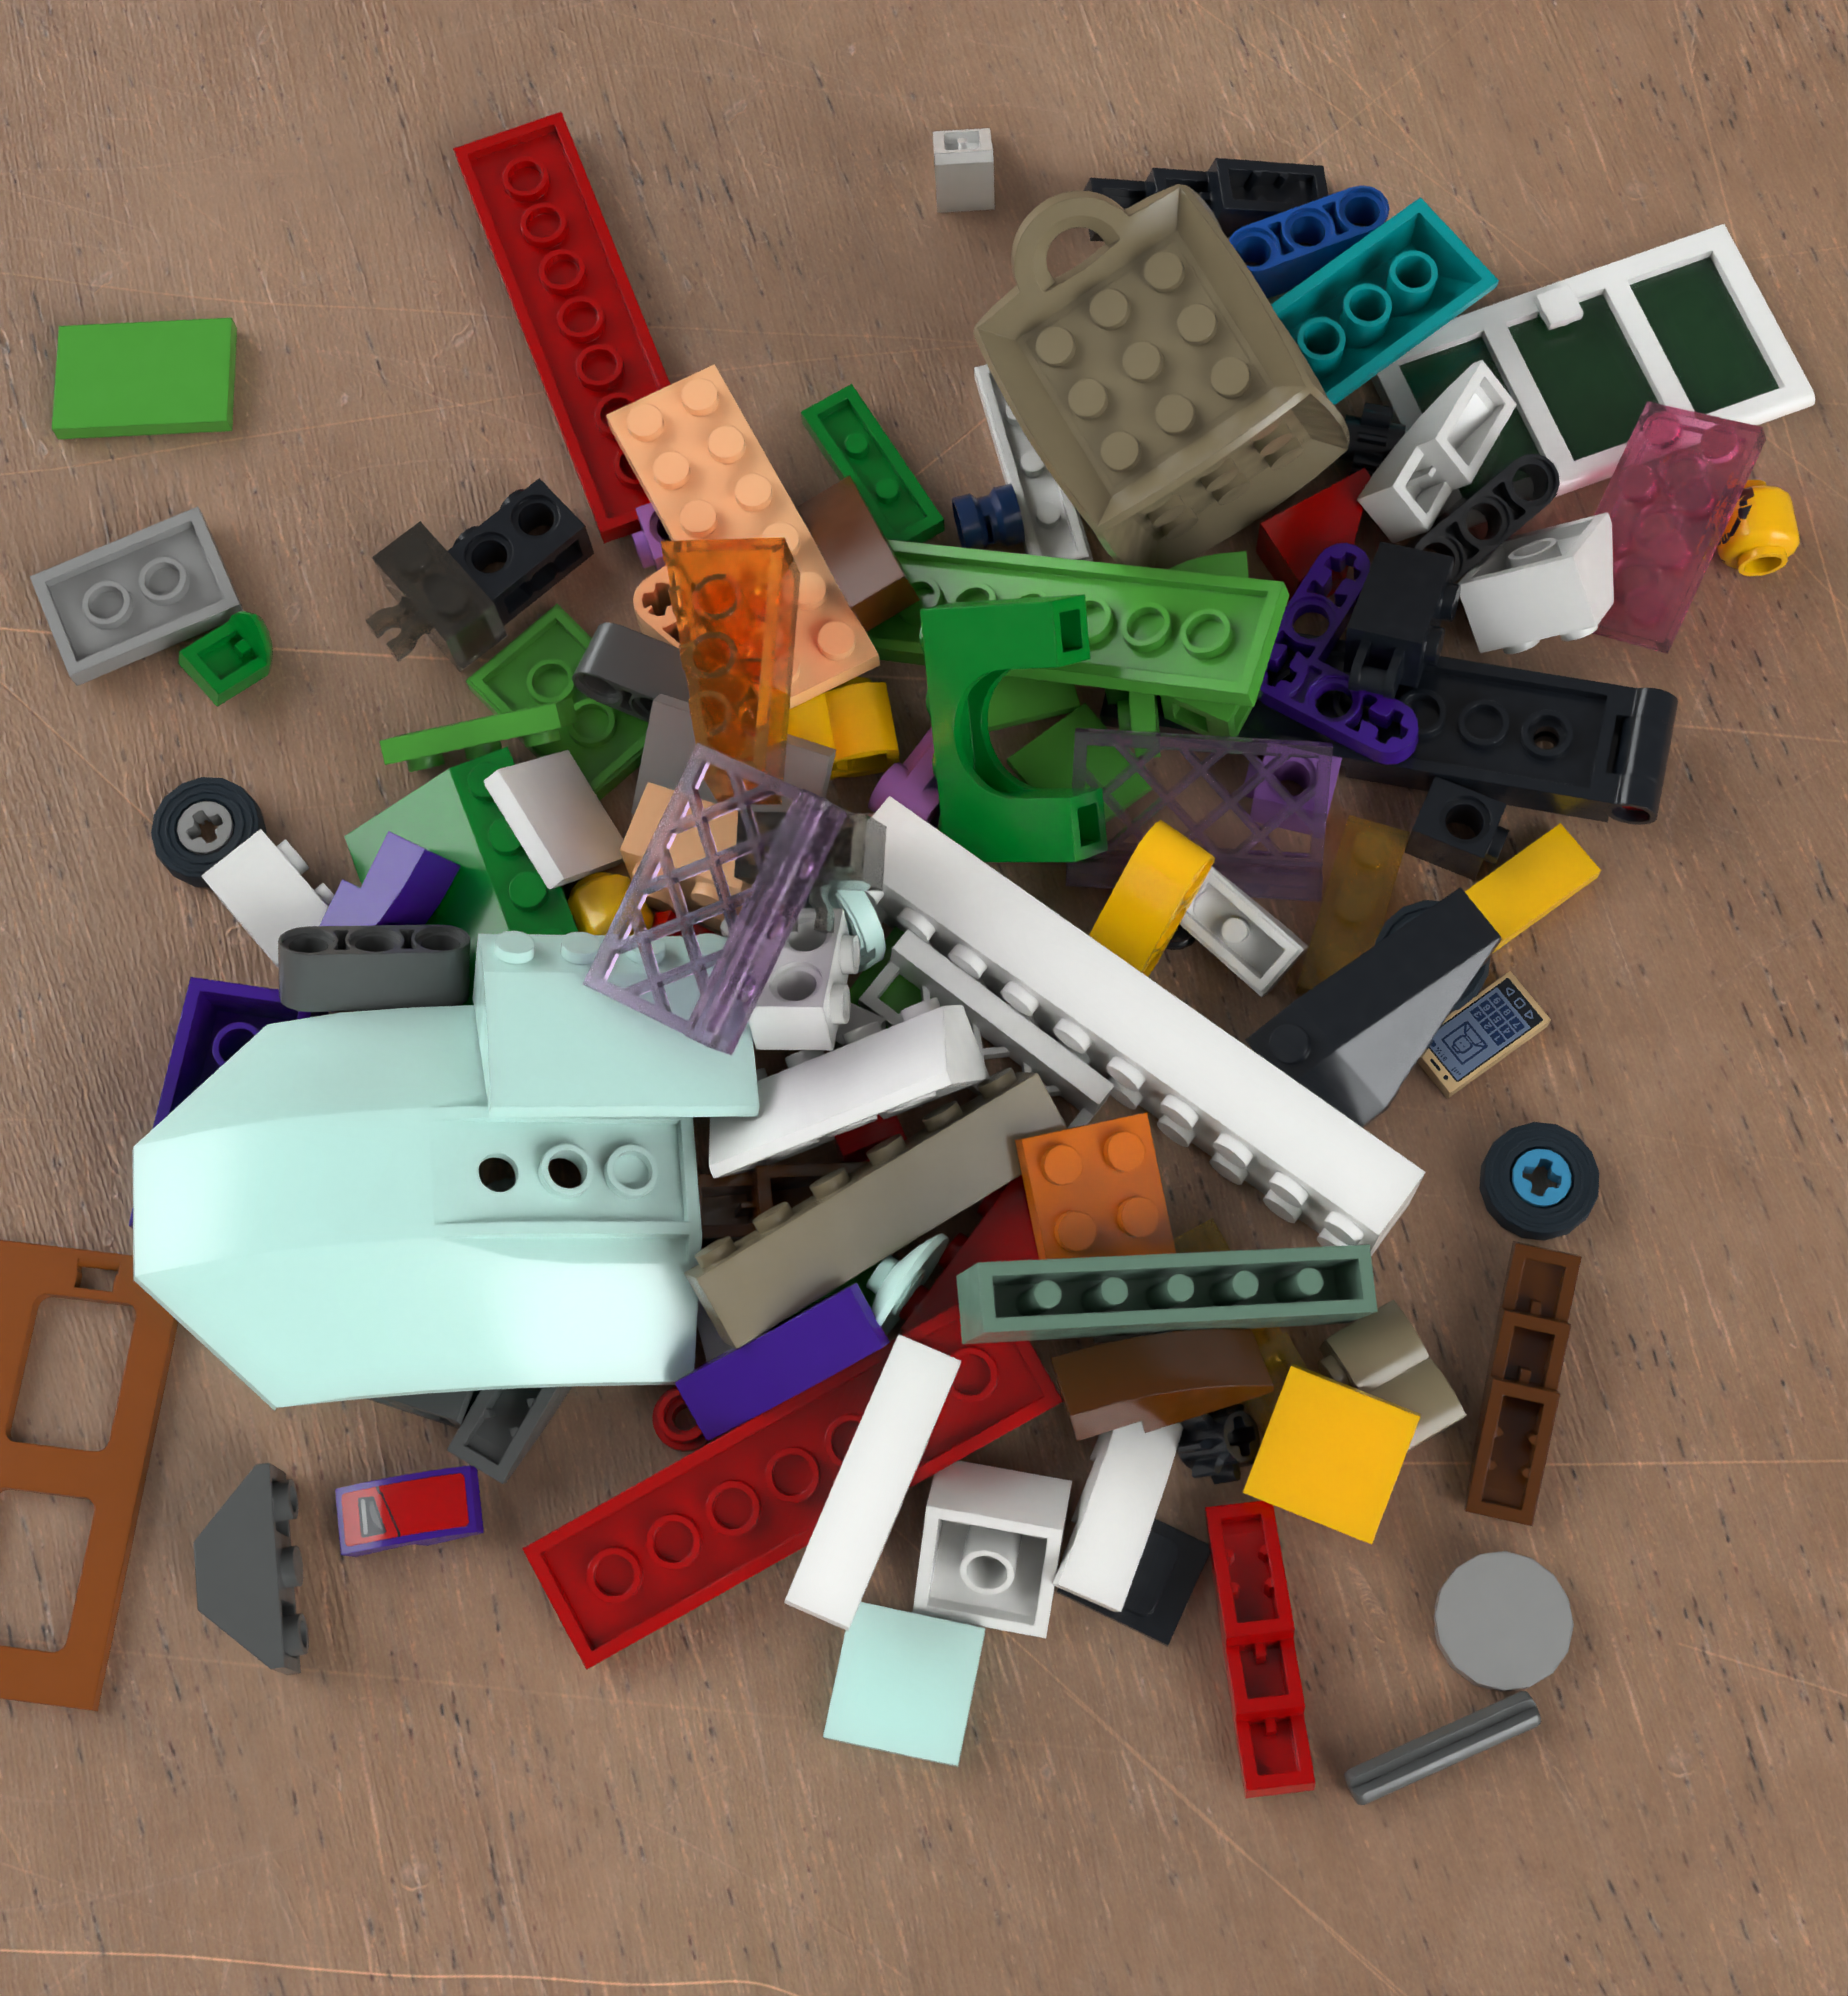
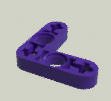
[1257,543,1418,765]

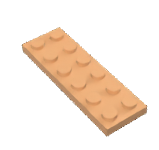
[606,364,880,719]

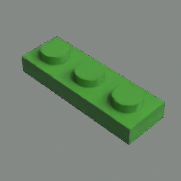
[379,698,578,772]

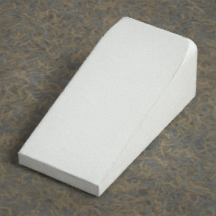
[1180,866,1309,997]

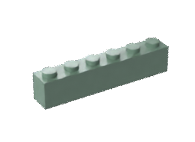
[956,1244,1378,1344]

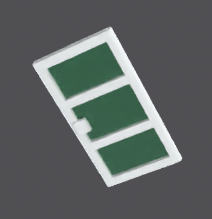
[1371,224,1815,528]

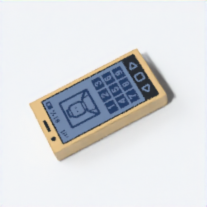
[1417,971,1551,1099]

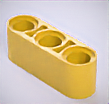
[1089,820,1215,977]

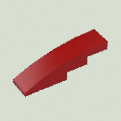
[1205,1500,1316,1799]

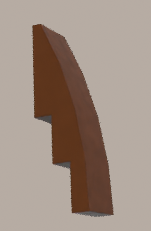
[1464,1241,1582,1526]

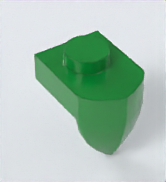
[178,611,273,707]

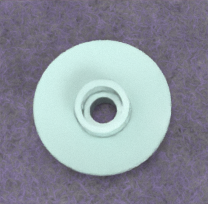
[866,1233,949,1336]

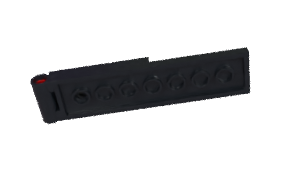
[1100,632,1678,825]

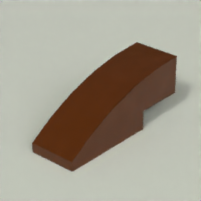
[798,475,920,632]
[698,1161,869,1250]
[1051,1328,1274,1441]

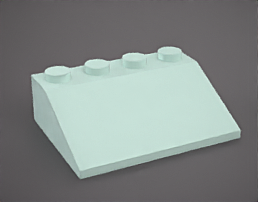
[473,931,759,1118]

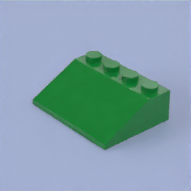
[344,746,579,1006]

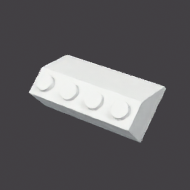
[709,998,990,1179]

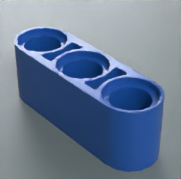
[1229,185,1390,299]

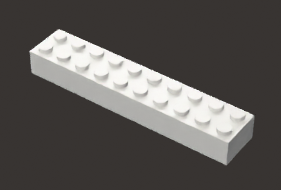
[842,796,1426,1256]

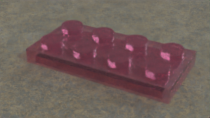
[1593,401,1766,654]

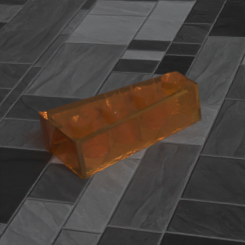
[660,537,801,805]

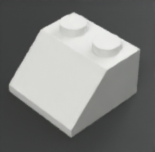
[1458,512,1614,654]
[913,1460,1072,1638]

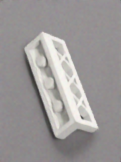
[858,929,1114,1128]

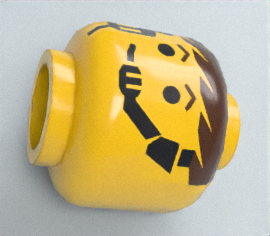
[1711,480,1800,576]

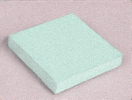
[823,1602,986,1767]

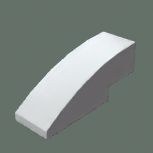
[1357,360,1517,543]

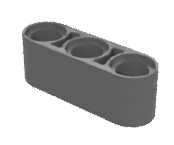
[572,622,759,722]
[278,924,470,1012]

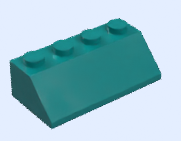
[1271,197,1499,405]

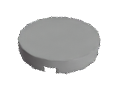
[1434,1551,1574,1691]

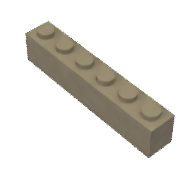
[684,1068,1068,1349]

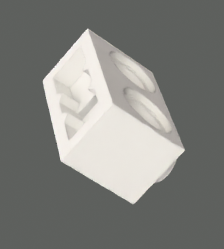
[744,908,860,1051]

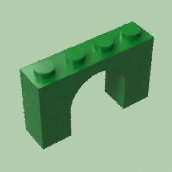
[919,594,1108,862]

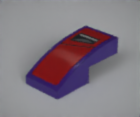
[335,1466,484,1557]

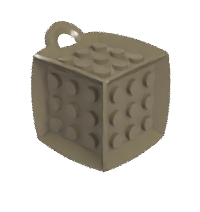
[973,184,1350,569]

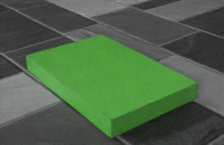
[52,318,237,439]
[466,604,649,801]

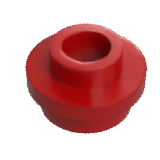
[652,1386,712,1452]

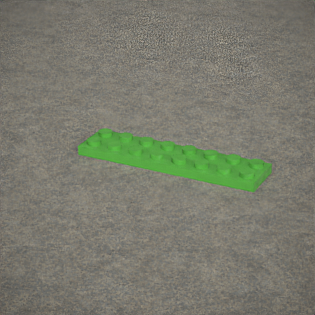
[866,540,1289,707]

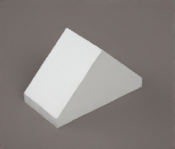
[933,128,995,213]

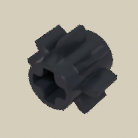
[1337,402,1406,477]
[1177,1403,1260,1485]

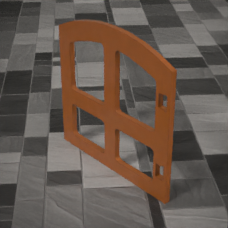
[0,1240,178,1711]

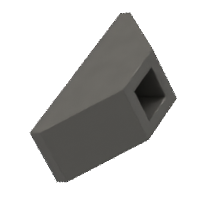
[193,1463,309,1675]

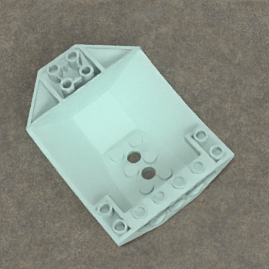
[132,1005,702,1411]

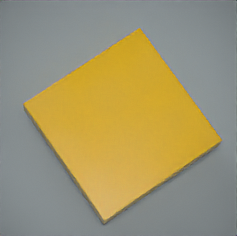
[1243,1363,1421,1545]

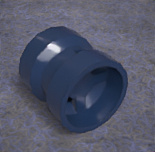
[951,483,1025,550]

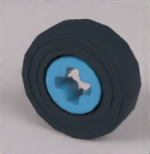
[1479,1122,1599,1241]

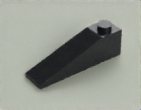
[1245,887,1502,1128]

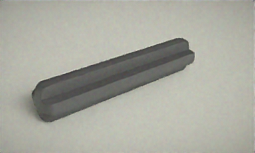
[1344,1691,1542,1805]

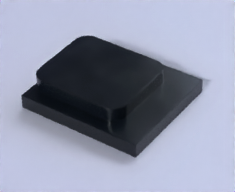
[1057,1519,1210,1647]

